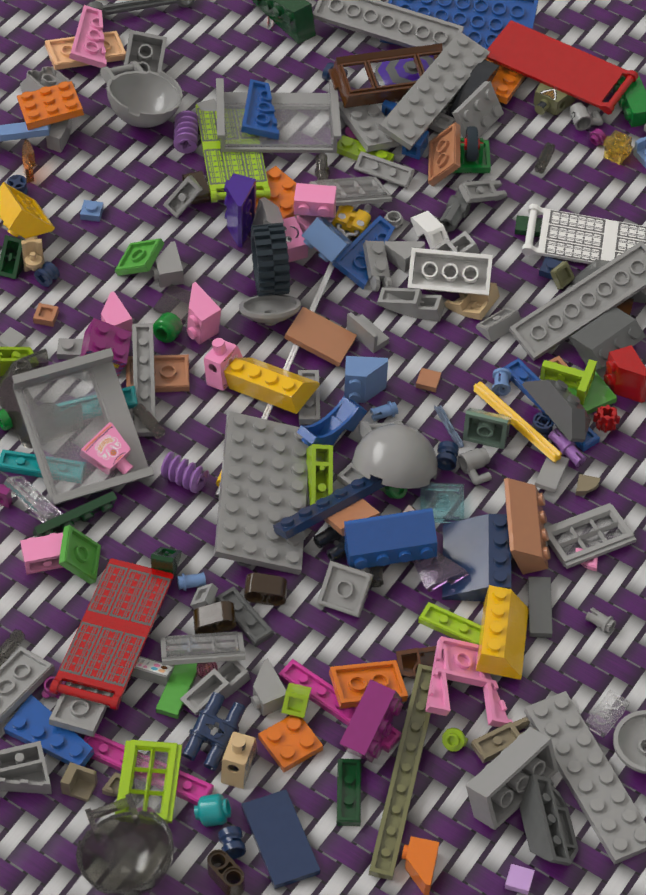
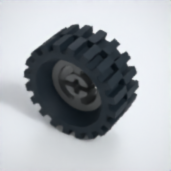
[251,223,290,297]

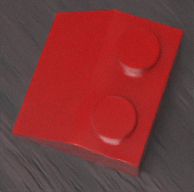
[603,345,646,403]

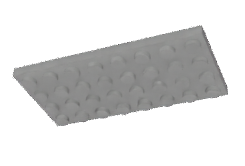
[214,411,309,575]

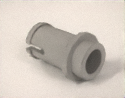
[586,607,616,633]

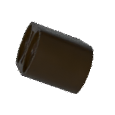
[182,170,211,205]
[244,573,287,606]
[193,601,236,635]
[207,849,245,895]

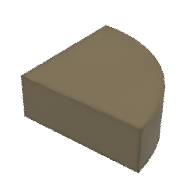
[575,474,601,496]
[102,772,135,797]

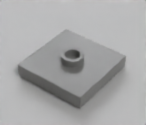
[317,561,374,618]

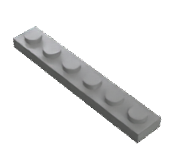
[132,323,156,437]

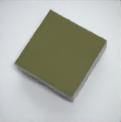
[550,261,575,289]

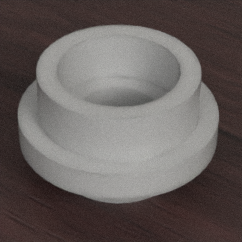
[384,211,403,229]

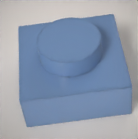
[80,200,104,222]

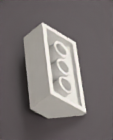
[408,248,493,296]

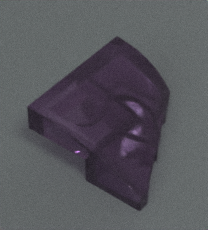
[413,551,469,592]

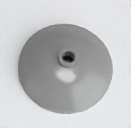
[239,295,301,326]
[613,710,646,774]

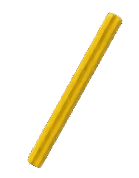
[473,381,562,462]

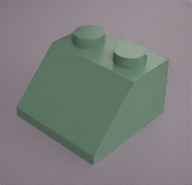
[463,408,511,449]

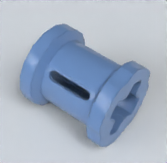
[492,368,511,396]

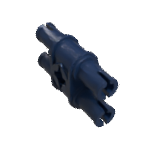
[182,692,246,771]

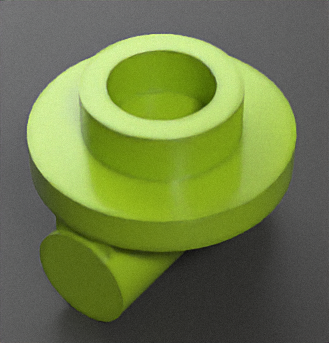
[442,728,468,751]

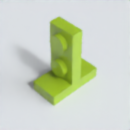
[540,359,597,405]

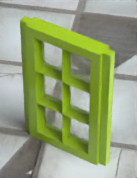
[114,740,182,824]

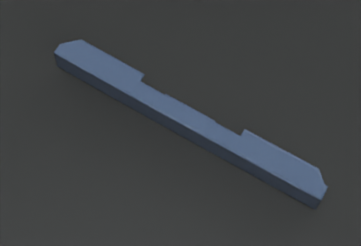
[434,405,464,448]

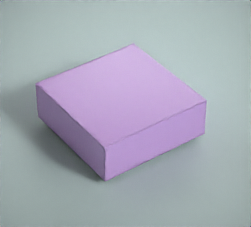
[504,864,535,895]

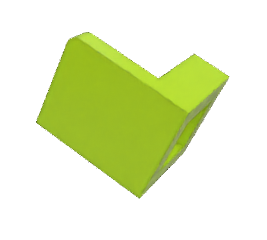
[281,683,312,718]

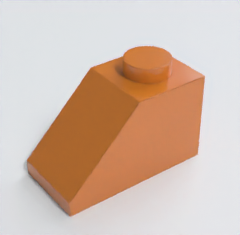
[402,836,439,895]

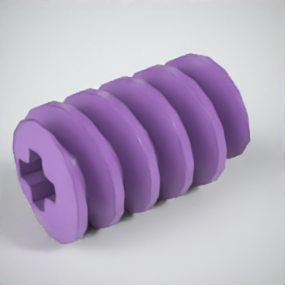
[173,110,199,154]
[161,451,209,493]

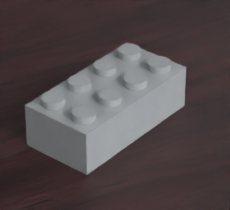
[466,727,558,830]

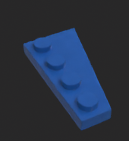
[241,79,280,140]
[332,215,395,289]
[3,694,94,767]

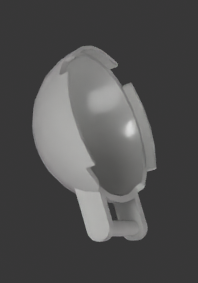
[100,61,183,128]
[352,421,438,489]

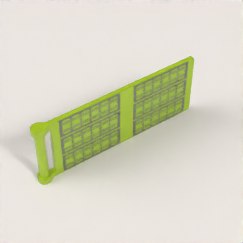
[195,104,271,203]

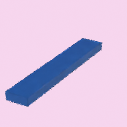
[503,358,600,452]

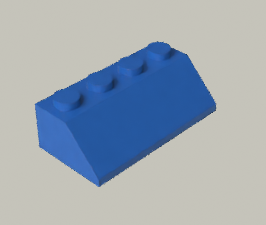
[344,508,438,569]

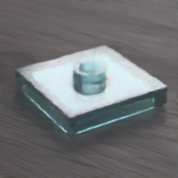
[420,483,464,523]

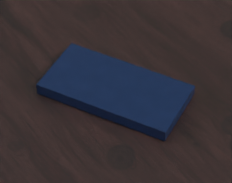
[241,789,320,889]

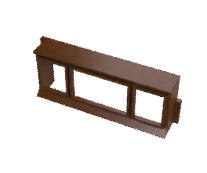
[328,43,443,108]

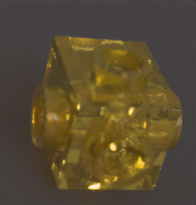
[603,130,633,165]

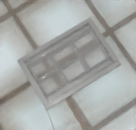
[309,176,392,206]
[545,503,636,569]
[160,631,245,666]

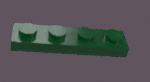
[33,491,117,538]

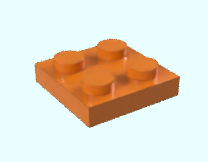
[258,715,323,772]

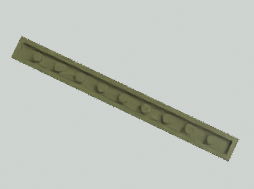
[369,664,433,880]

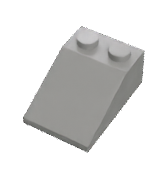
[124,30,167,74]

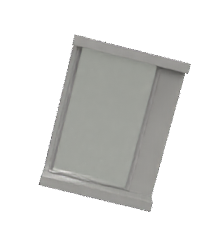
[216,78,341,153]
[12,348,154,506]

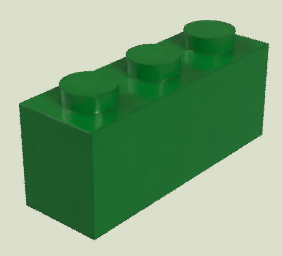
[612,72,646,127]

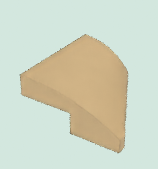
[444,283,500,320]

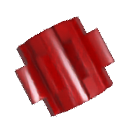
[593,405,620,433]

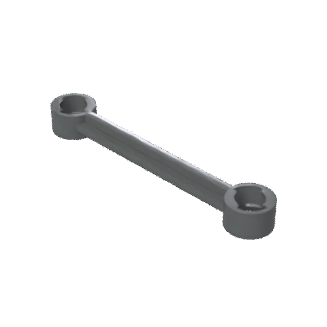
[87,0,195,19]

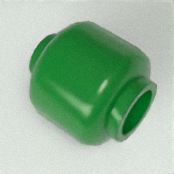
[153,312,183,343]

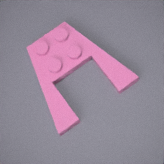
[425,636,513,727]

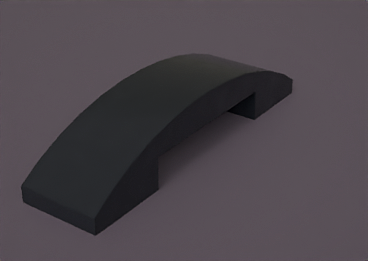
[448,60,500,122]

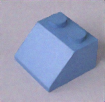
[301,217,352,262]
[344,356,388,403]

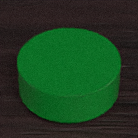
[0,409,13,431]
[385,486,407,499]

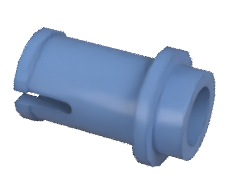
[370,401,398,421]
[177,572,206,591]

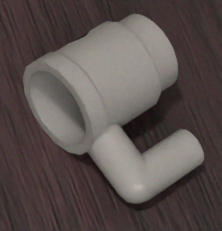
[570,103,603,131]
[458,447,492,485]

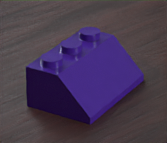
[224,173,256,248]

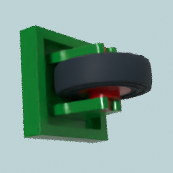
[453,126,491,173]

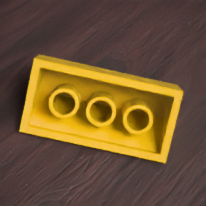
[0,182,55,239]
[224,358,320,414]
[476,585,529,680]

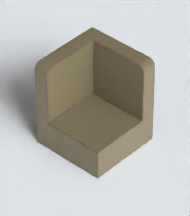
[60,762,98,802]

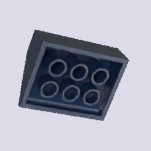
[442,514,511,602]

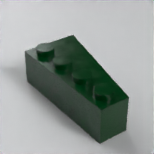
[252,0,316,44]

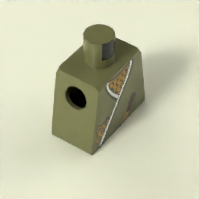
[534,83,576,115]

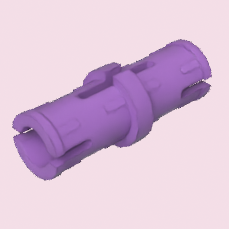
[548,428,586,467]

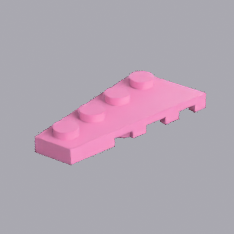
[69,5,107,68]

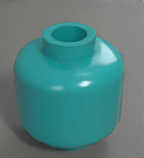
[194,793,231,827]

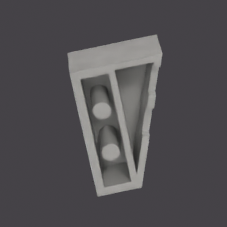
[0,741,52,794]

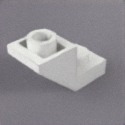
[410,211,450,249]

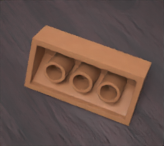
[504,478,551,574]

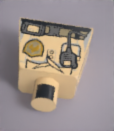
[221,732,258,789]

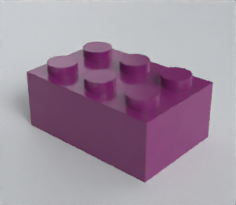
[339,679,403,763]

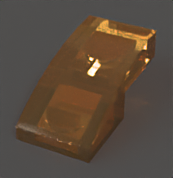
[22,140,36,183]

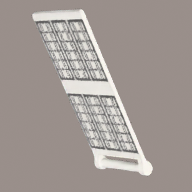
[522,204,646,264]

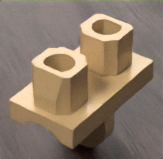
[21,236,44,272]

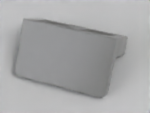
[347,312,389,353]

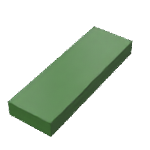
[156,663,202,719]

